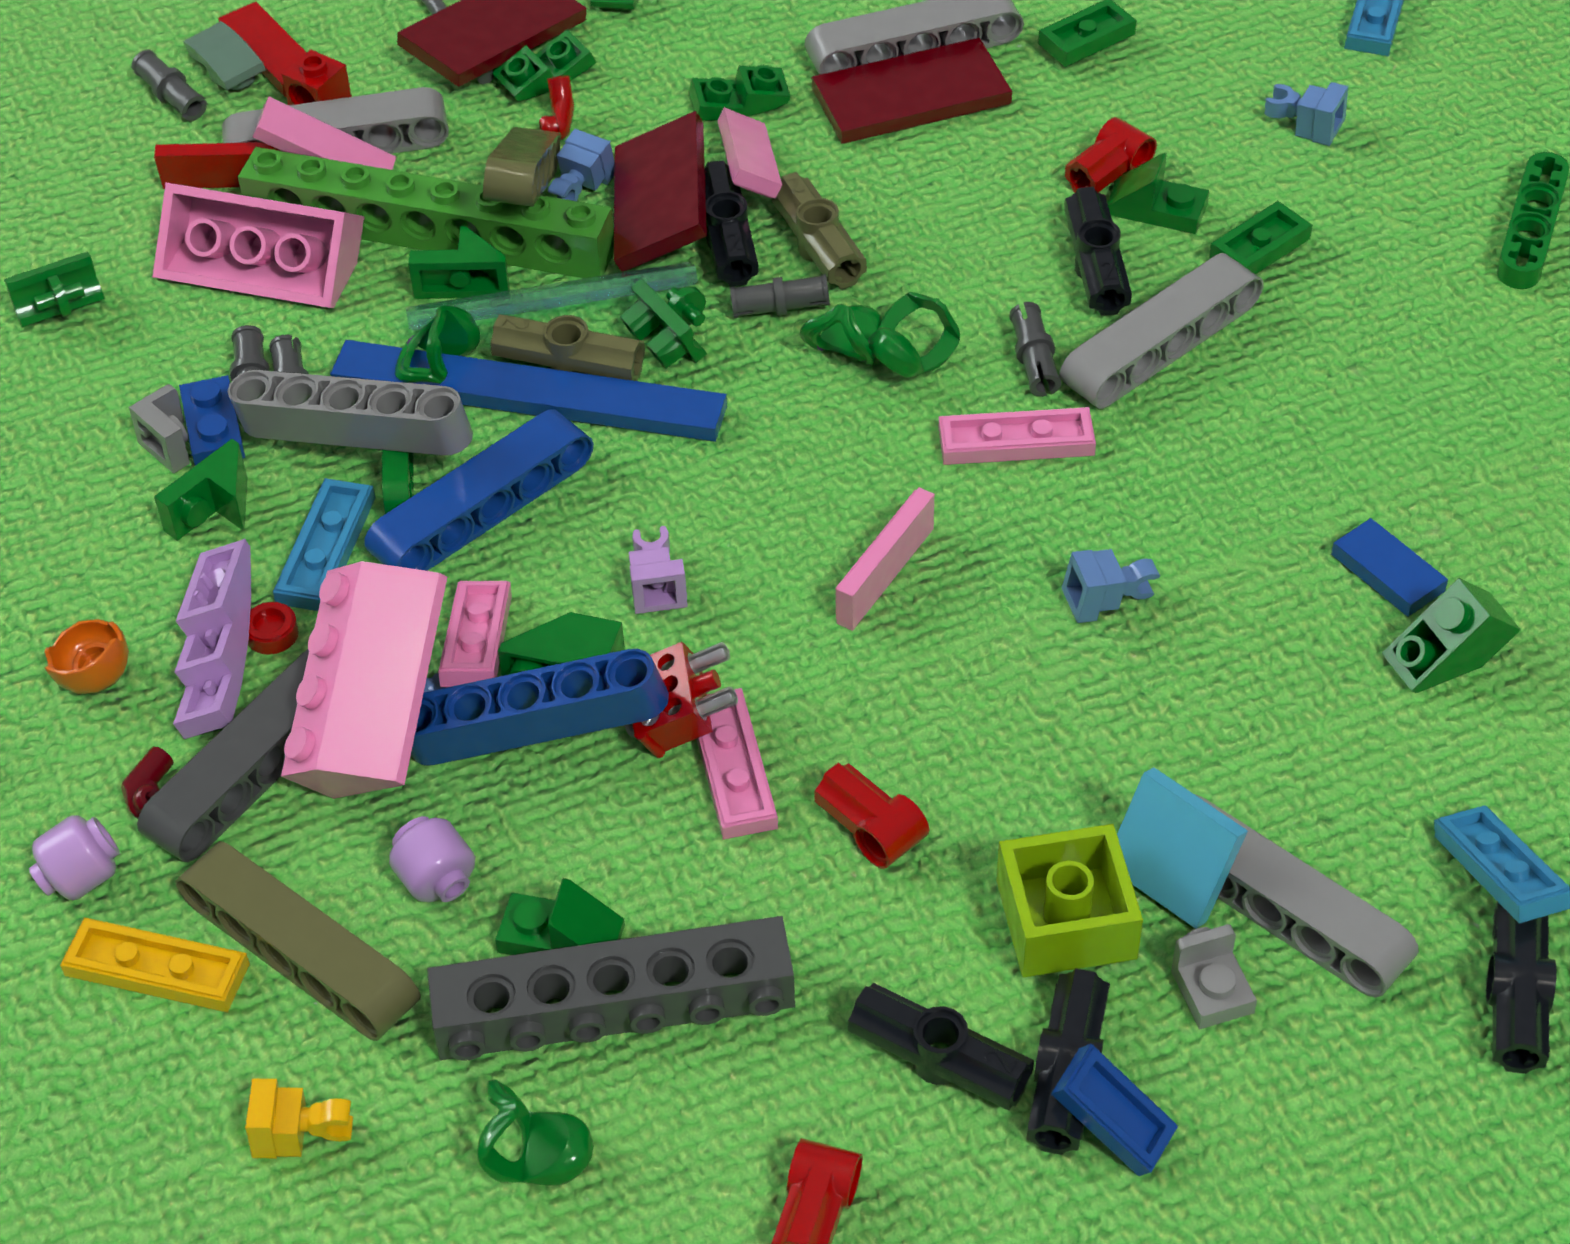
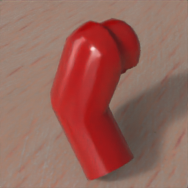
[539,75,575,140]

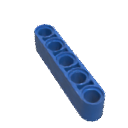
[364,409,594,571]
[411,649,669,765]

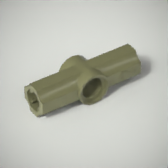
[772,172,867,289]
[490,314,645,381]

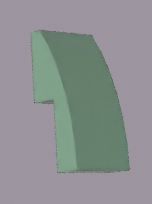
[183,22,266,90]

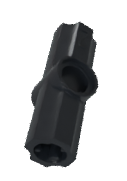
[705,160,759,287]
[1064,187,1132,316]
[1486,901,1557,1074]
[1026,968,1110,1155]
[848,983,1034,1110]

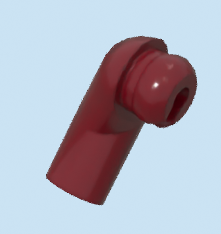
[122,746,174,819]

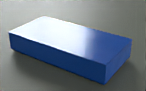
[1331,518,1448,617]
[1051,1044,1178,1176]

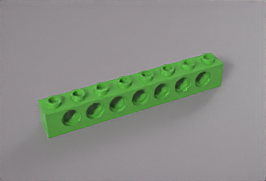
[238,147,614,281]

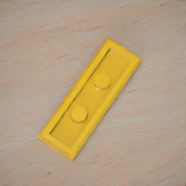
[60,917,250,1013]

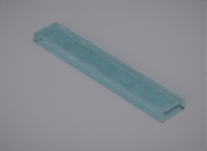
[405,262,698,331]

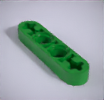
[1497,152,1570,289]

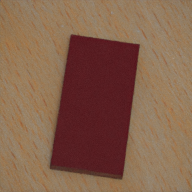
[397,0,587,87]
[812,37,1012,144]
[614,111,707,272]

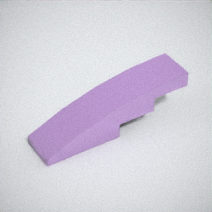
[173,539,251,739]

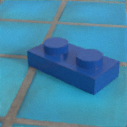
[179,375,246,466]

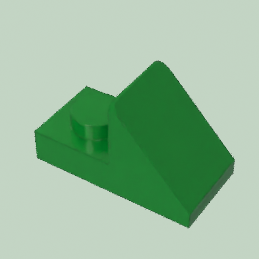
[1107,153,1209,234]
[408,226,510,299]
[154,439,247,541]
[495,878,625,955]

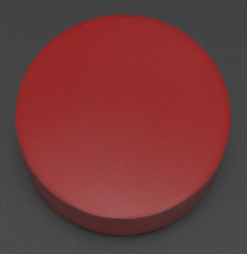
[248,602,299,655]

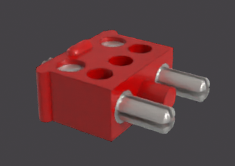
[619,641,738,758]

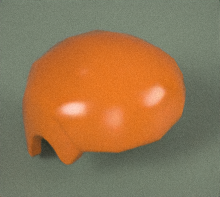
[45,619,129,695]

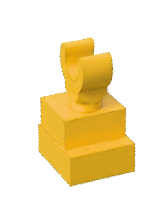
[245,1078,353,1159]

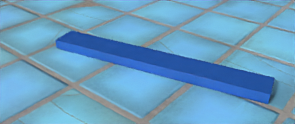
[330,340,727,442]

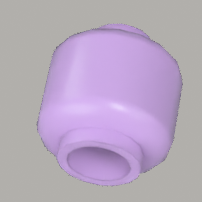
[29,815,120,900]
[389,816,475,902]

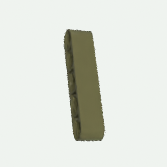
[483,127,561,207]
[175,841,421,1041]

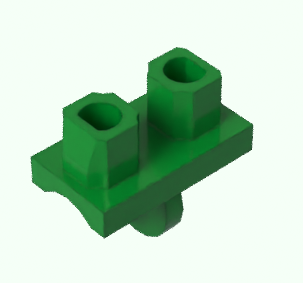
[4,251,105,327]
[620,279,707,369]

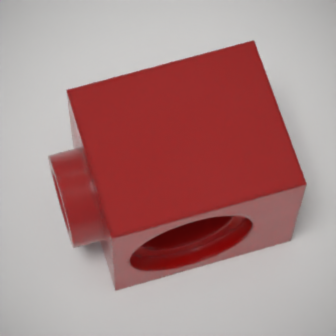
[282,50,352,105]

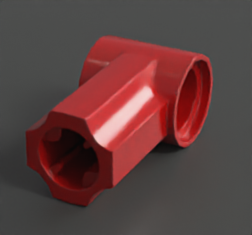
[1065,117,1157,193]
[814,763,930,869]
[771,1138,863,1244]

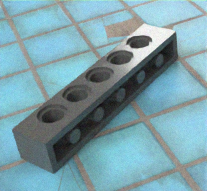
[427,916,795,1061]

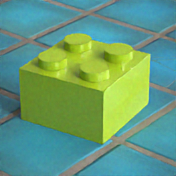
[996,823,1143,978]

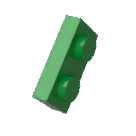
[1038,0,1137,67]
[1209,201,1313,274]

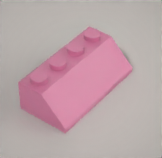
[152,183,364,308]
[281,561,447,799]

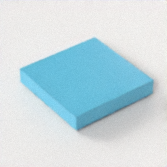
[1117,767,1248,929]

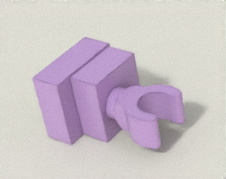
[629,526,688,614]

